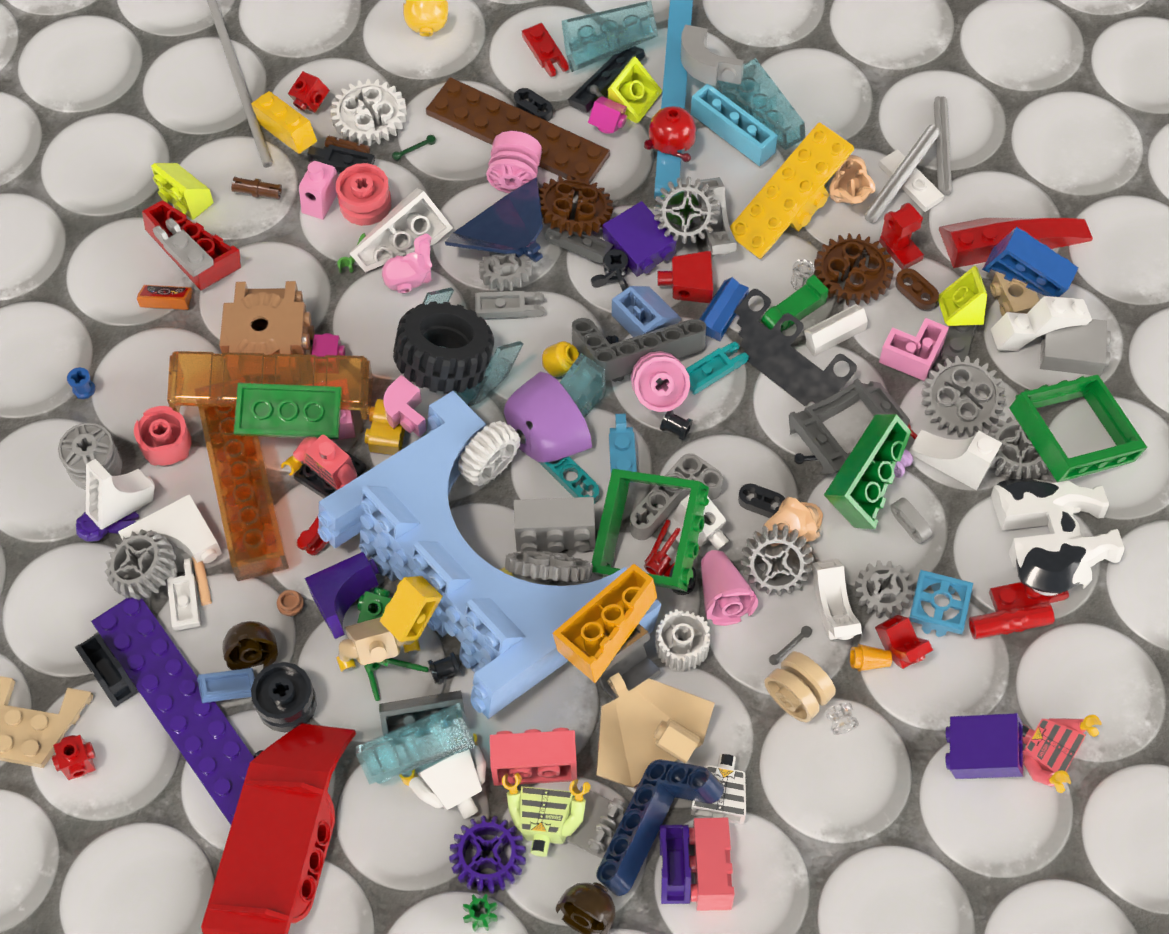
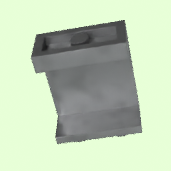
[599,624,661,700]

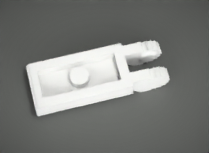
[167,558,201,631]

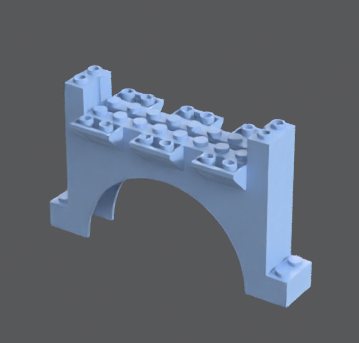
[318,391,661,719]

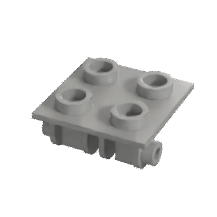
[565,786,627,859]

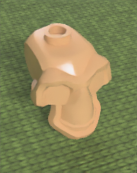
[829,155,875,205]
[763,496,823,547]

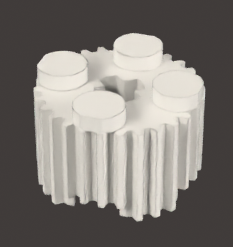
[655,609,710,672]

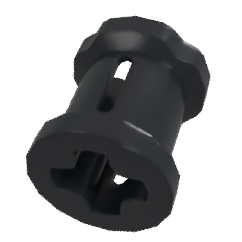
[660,410,693,440]
[427,652,461,684]

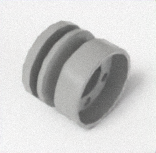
[58,423,123,490]

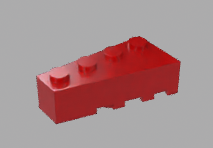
[142,200,241,291]

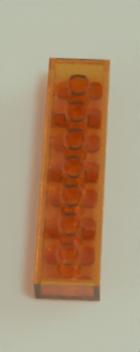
[195,377,289,581]

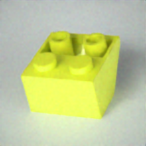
[151,163,214,220]

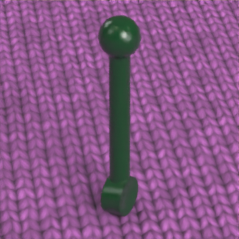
[392,135,436,161]

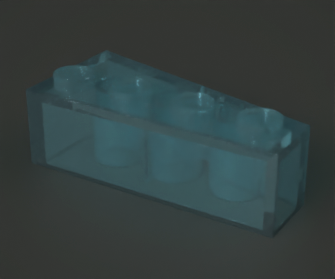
[562,0,658,72]
[716,58,805,150]

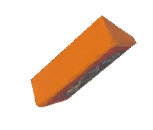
[137,285,192,310]

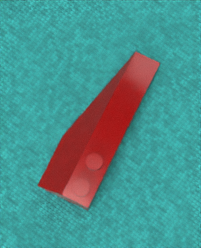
[939,218,1093,268]

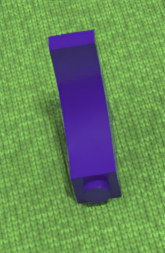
[304,552,379,639]

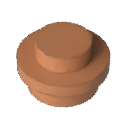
[277,590,304,616]

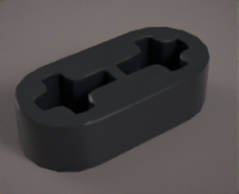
[514,88,553,121]
[738,483,785,518]

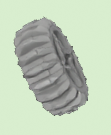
[654,177,720,244]
[986,416,1048,480]
[741,524,814,596]
[105,529,177,601]

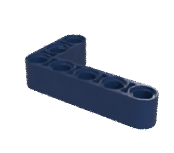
[596,759,724,896]

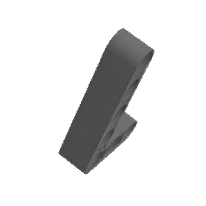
[572,318,706,381]

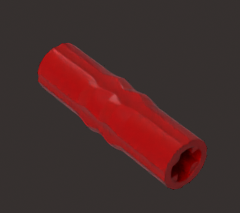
[969,602,1055,639]

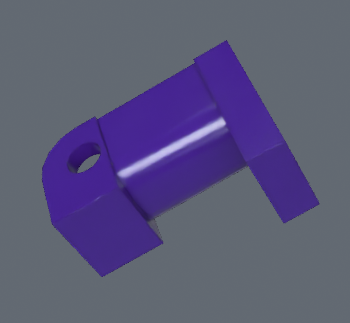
[659,825,691,904]

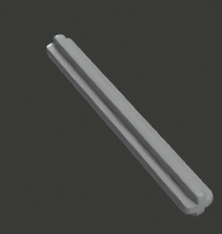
[934,96,952,195]
[864,125,940,223]

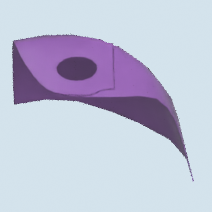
[504,371,592,462]

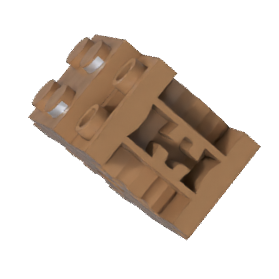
[219,281,315,393]

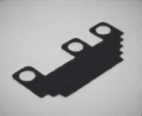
[735,289,857,406]

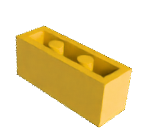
[251,91,317,154]

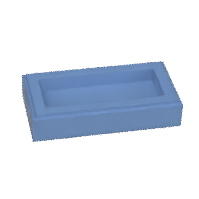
[197,668,255,703]

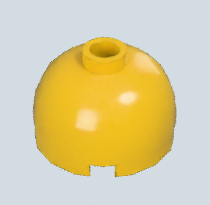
[403,0,448,37]

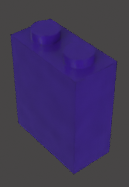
[603,201,676,277]
[945,713,1023,779]

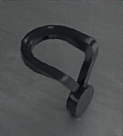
[591,267,629,292]

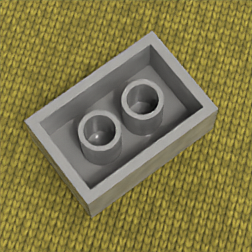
[514,497,595,553]

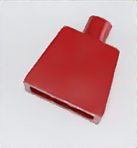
[657,251,713,304]

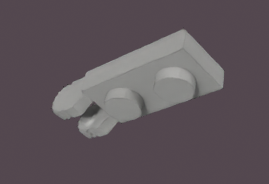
[153,218,214,277]
[475,291,545,318]

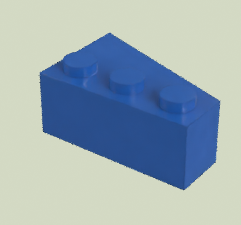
[982,227,1079,297]

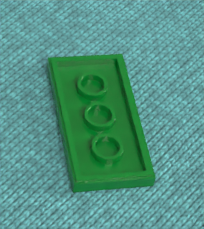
[234,383,342,439]

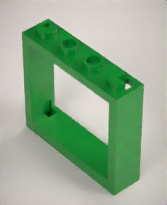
[1009,374,1147,483]
[591,469,709,592]

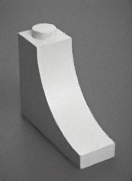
[909,429,1002,491]
[86,459,155,530]
[118,494,222,563]

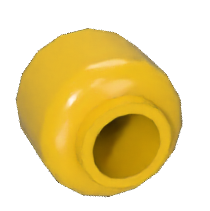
[542,341,580,377]

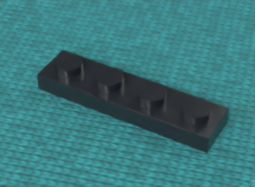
[568,43,645,113]

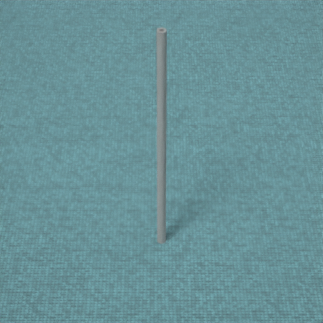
[207,0,272,168]

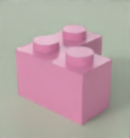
[879,318,949,381]

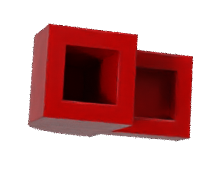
[875,615,933,669]

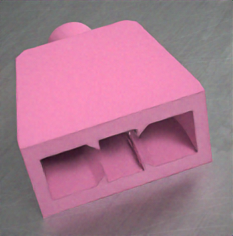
[299,161,339,220]

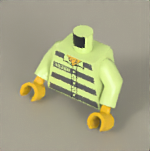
[502,773,590,857]

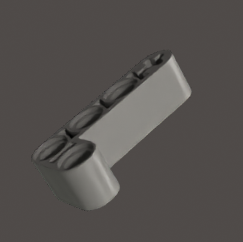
[630,453,723,540]

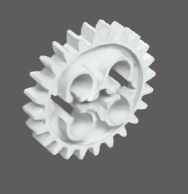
[331,79,407,146]

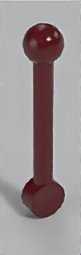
[644,140,691,162]

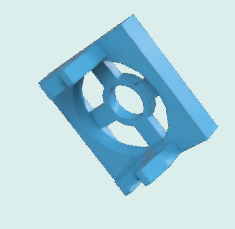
[909,570,973,637]

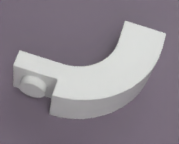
[812,559,862,640]

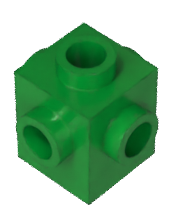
[357,587,393,623]

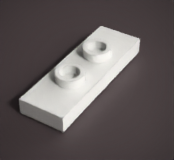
[879,149,944,212]

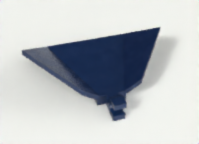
[445,177,543,263]

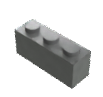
[379,690,467,739]

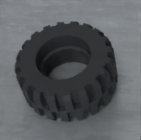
[393,301,494,394]

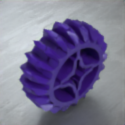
[449,815,526,894]

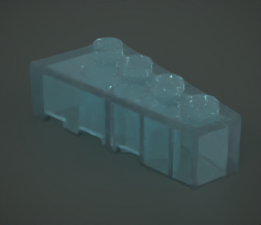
[356,702,475,785]

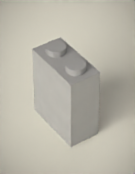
[1040,319,1111,376]

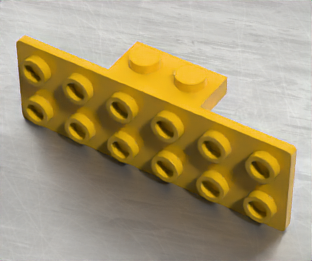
[730,122,855,259]

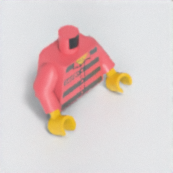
[281,434,357,491]
[1023,715,1102,793]

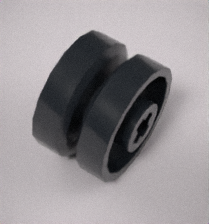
[251,662,317,733]

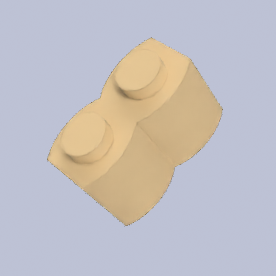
[654,719,700,763]

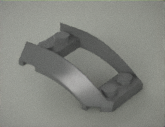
[789,379,910,474]

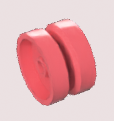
[336,163,391,226]

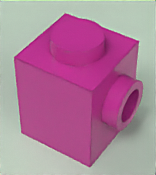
[588,96,627,134]
[311,333,345,374]

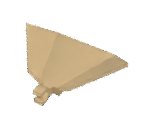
[596,672,715,788]

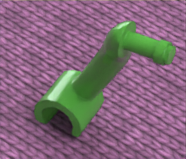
[337,233,367,273]

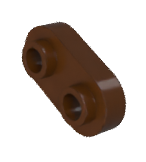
[895,268,939,310]

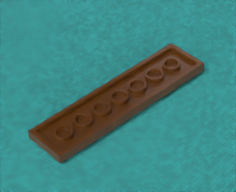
[426,77,610,184]

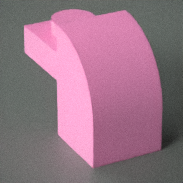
[383,375,427,437]

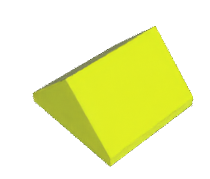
[608,56,663,123]
[938,266,987,326]

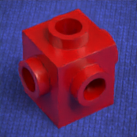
[287,71,330,113]
[52,735,96,780]

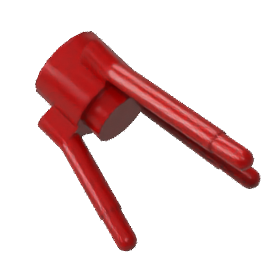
[644,519,700,577]

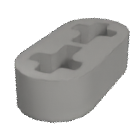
[890,497,932,544]

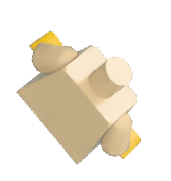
[336,617,420,672]

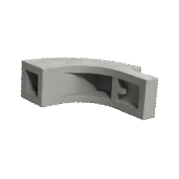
[680,25,744,86]
[697,177,737,255]

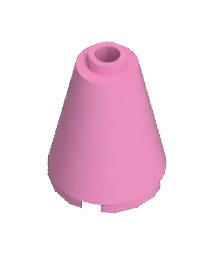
[701,550,758,626]

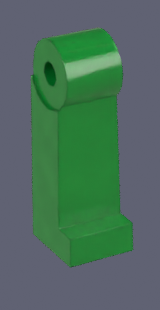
[761,275,829,332]

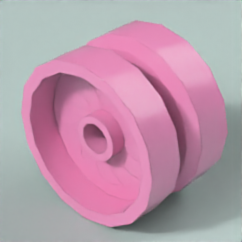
[631,351,690,412]

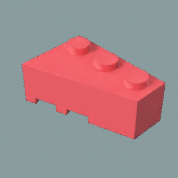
[689,817,735,911]

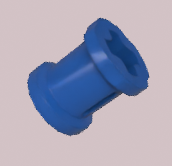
[67,367,96,399]

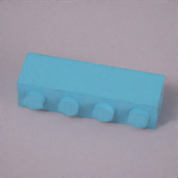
[691,84,778,166]

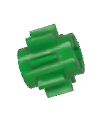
[463,894,498,932]

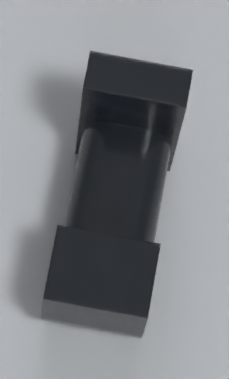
[75,632,138,707]

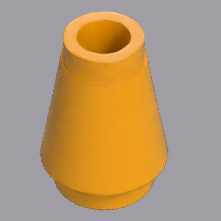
[849,644,892,671]

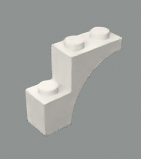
[990,296,1092,351]

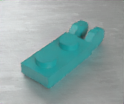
[686,342,749,395]

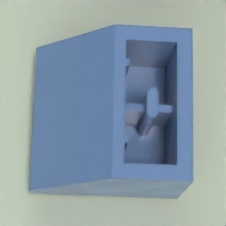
[612,286,681,337]

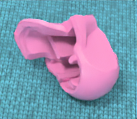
[382,234,432,293]

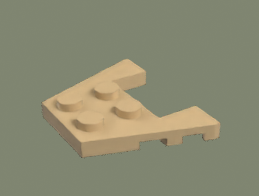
[0,676,93,768]

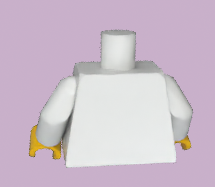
[399,733,486,819]

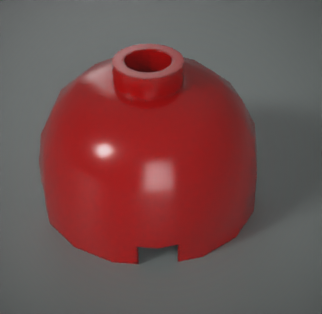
[649,106,696,154]

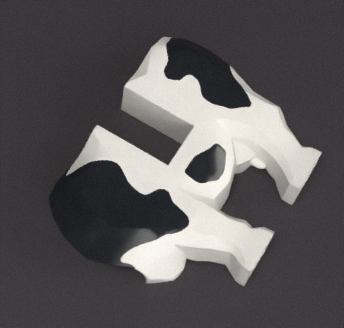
[991,478,1124,596]

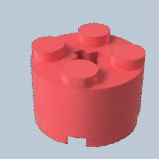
[134,406,192,466]

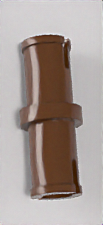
[231,177,282,200]

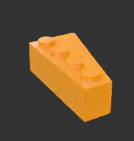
[552,564,657,683]

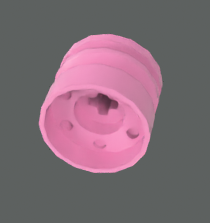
[486,131,542,193]

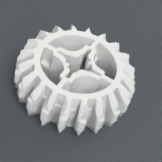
[458,421,521,486]

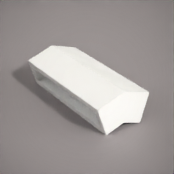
[804,304,868,356]

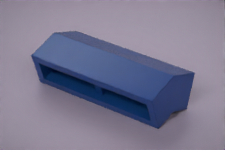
[699,277,749,341]

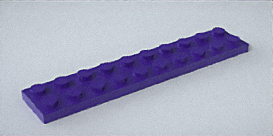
[91,597,254,825]

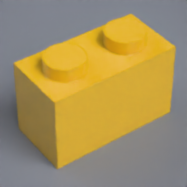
[380,576,443,642]

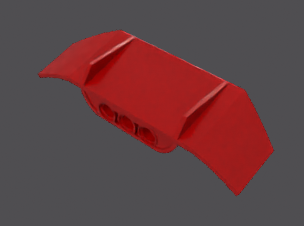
[201,723,356,934]

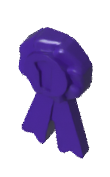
[76,510,139,542]

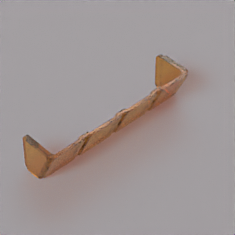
[167,351,373,420]

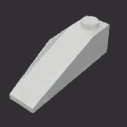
[349,188,453,272]

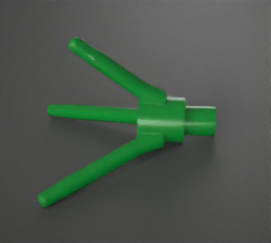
[364,658,429,701]

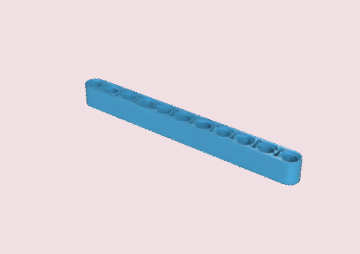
[654,0,693,199]

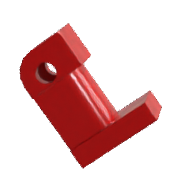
[879,203,924,269]

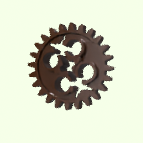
[539,175,614,237]
[813,233,894,306]

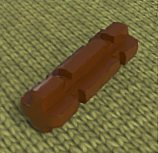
[325,135,370,154]

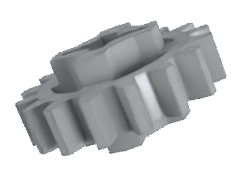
[479,252,532,291]
[855,560,914,618]

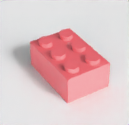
[490,728,577,786]

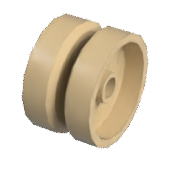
[764,651,836,723]

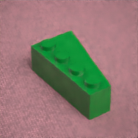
[824,414,911,529]

